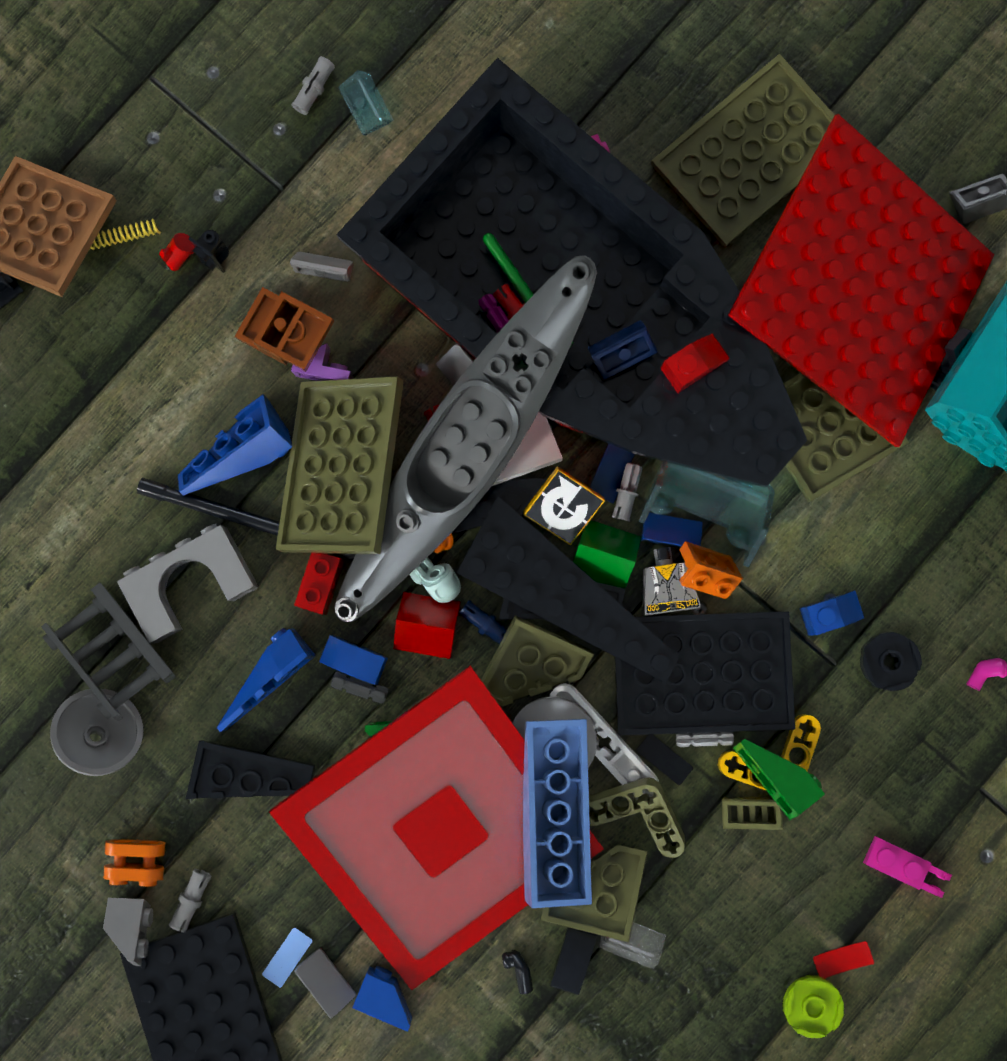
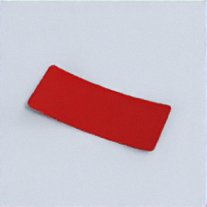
[813,941,874,979]

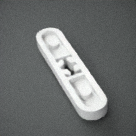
[550,683,659,800]

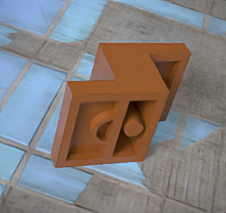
[234,287,334,372]

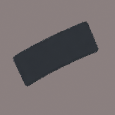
[637,734,693,785]

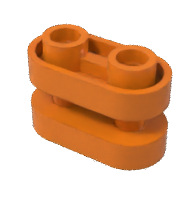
[103,839,166,887]

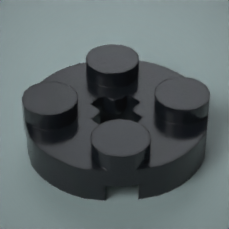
[860,632,922,691]

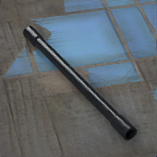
[137,478,356,561]

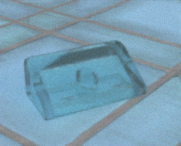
[338,70,393,136]

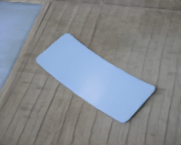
[262,928,312,988]

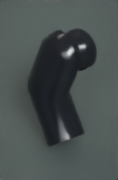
[502,950,533,994]

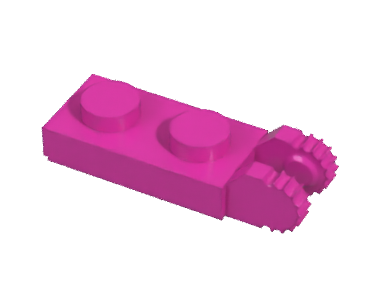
[863,836,952,898]

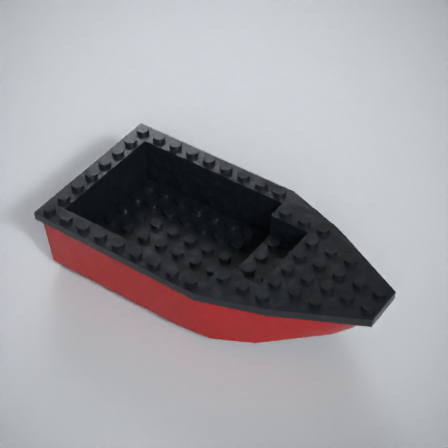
[336,57,807,488]

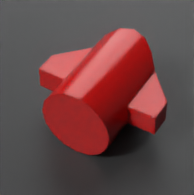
[159,233,195,271]

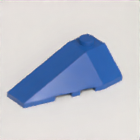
[178,394,292,496]
[217,628,316,732]

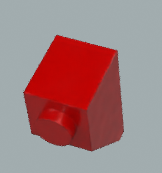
[660,333,730,393]

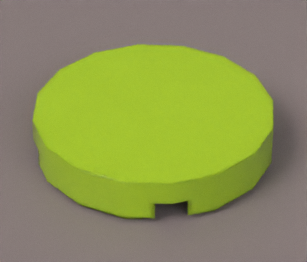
[783,975,844,1038]

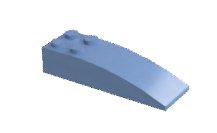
[523,719,592,908]

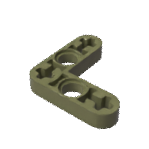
[589,777,685,858]

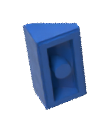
[641,512,703,548]

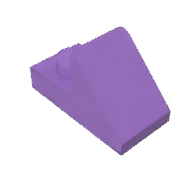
[291,343,354,381]

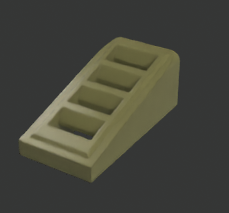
[722,797,784,830]

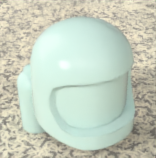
[409,557,461,603]

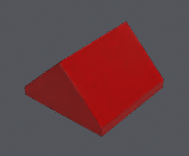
[393,592,461,659]

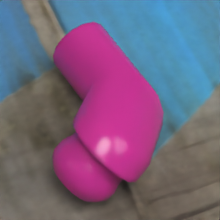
[966,658,1007,691]

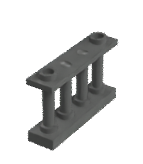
[41,583,176,721]

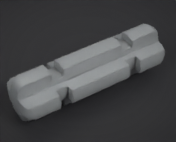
[676,732,734,747]

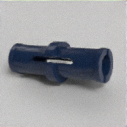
[458,600,508,645]

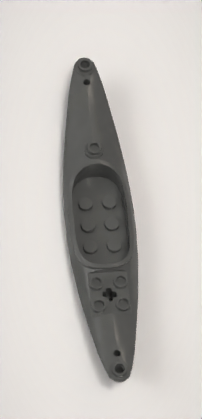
[334,255,597,622]

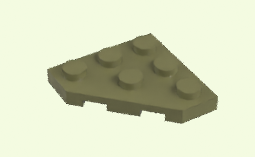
[481,616,594,707]
[541,845,648,942]

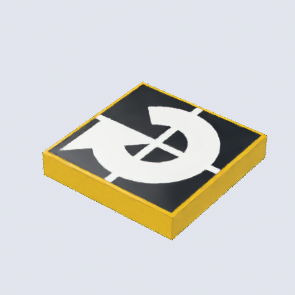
[523,466,605,546]

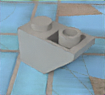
[103,898,153,966]

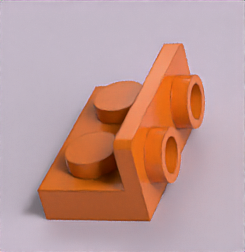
[679,541,743,599]

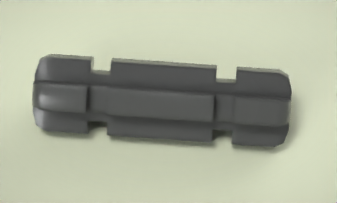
[331,671,388,704]

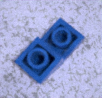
[319,635,388,685]

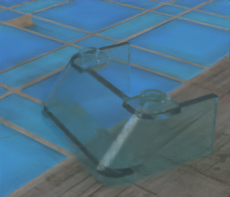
[639,461,775,568]

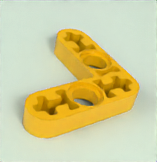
[718,714,821,790]

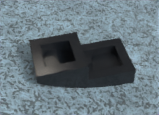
[550,927,597,995]

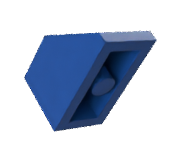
[799,591,864,636]
[352,966,412,1032]

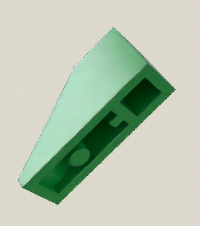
[733,739,825,820]

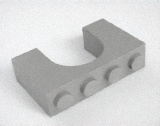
[117,524,259,643]

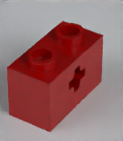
[294,553,345,615]

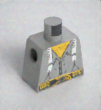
[642,547,701,616]

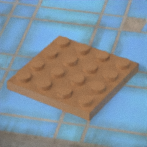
[0,156,117,297]

